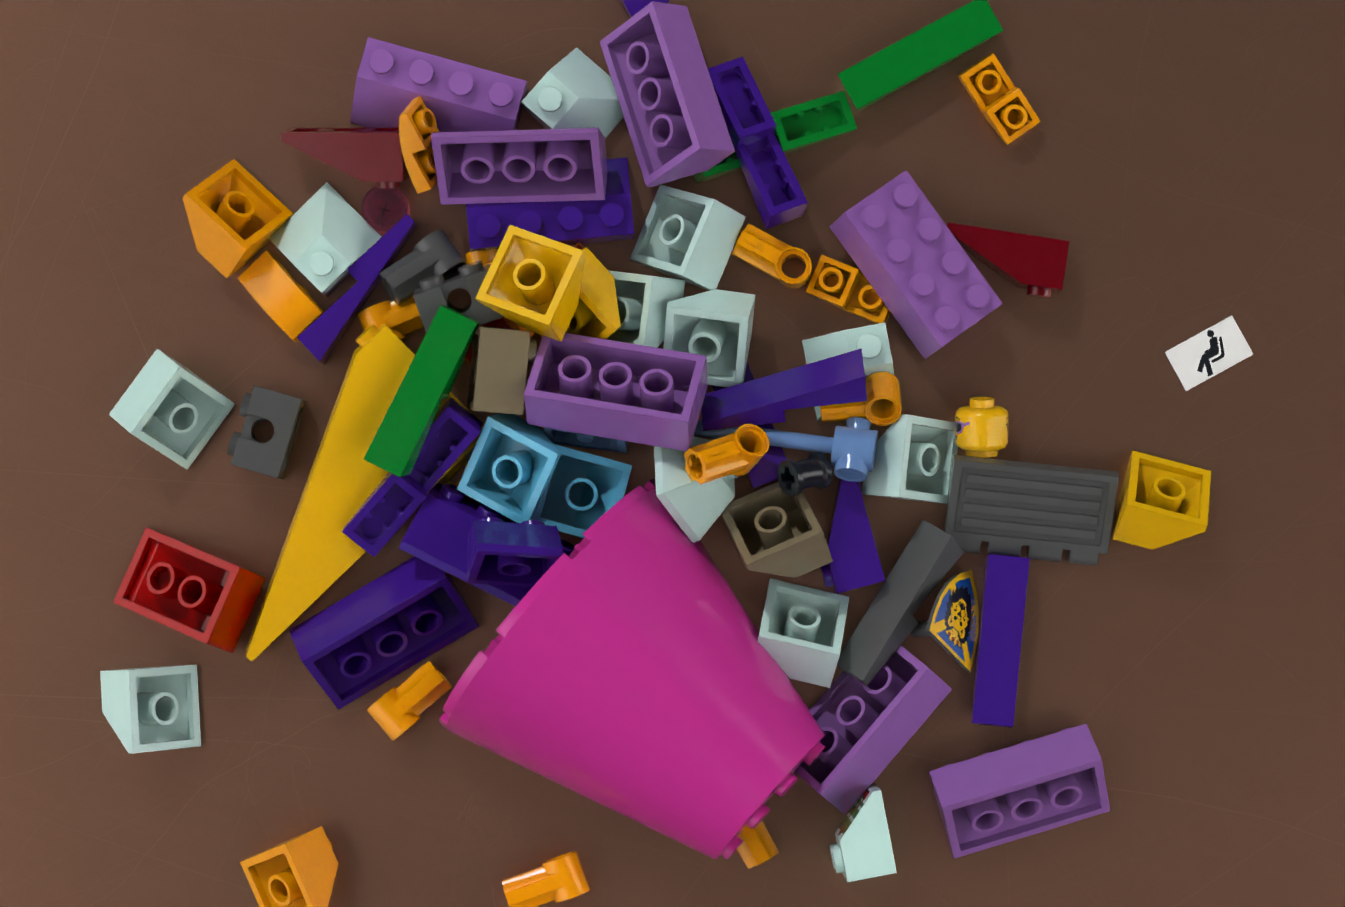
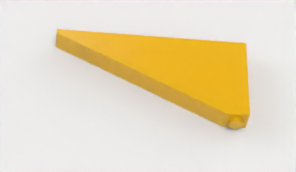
[246,323,484,662]

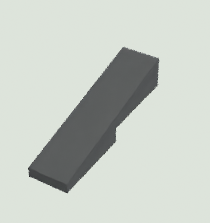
[837,519,963,686]

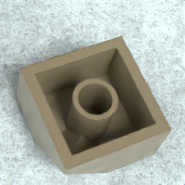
[467,326,537,415]
[721,482,833,578]

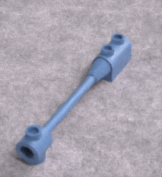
[543,417,878,482]

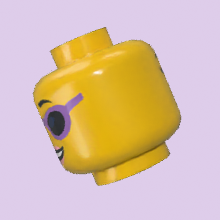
[955,397,1009,458]

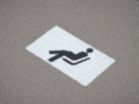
[1165,315,1253,391]

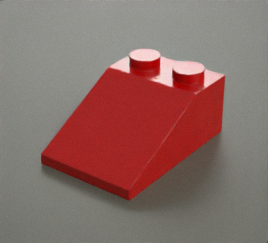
[113,527,265,653]

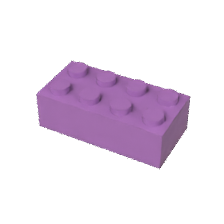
[829,170,1003,359]
[524,333,708,451]

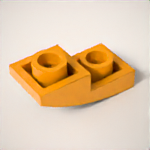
[957,53,1041,145]
[399,96,439,194]
[238,250,324,342]
[806,255,891,324]

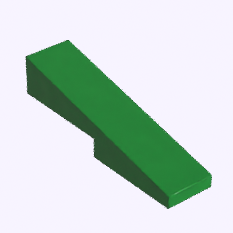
[838,0,1004,111]
[694,91,857,184]
[364,305,480,477]

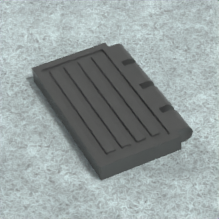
[944,455,1119,566]

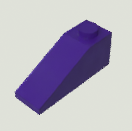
[820,478,885,594]

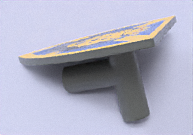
[911,570,979,672]

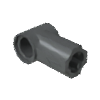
[379,230,466,305]

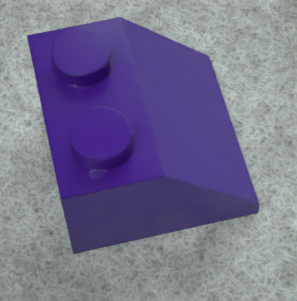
[467,517,563,587]

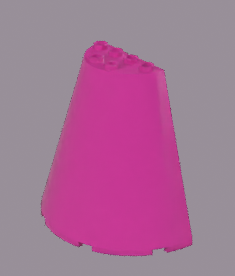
[439,479,825,860]

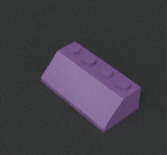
[600,1,735,187]
[350,37,529,145]
[431,128,608,205]
[795,645,952,815]
[929,723,1110,859]

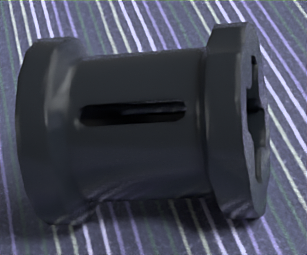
[777,452,832,497]

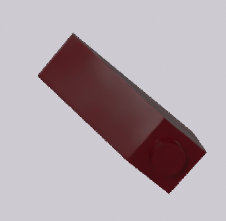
[280,127,410,189]
[946,222,1070,299]

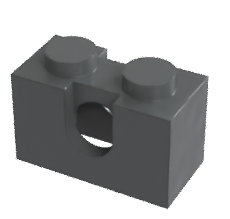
[413,261,504,333]
[228,385,307,479]

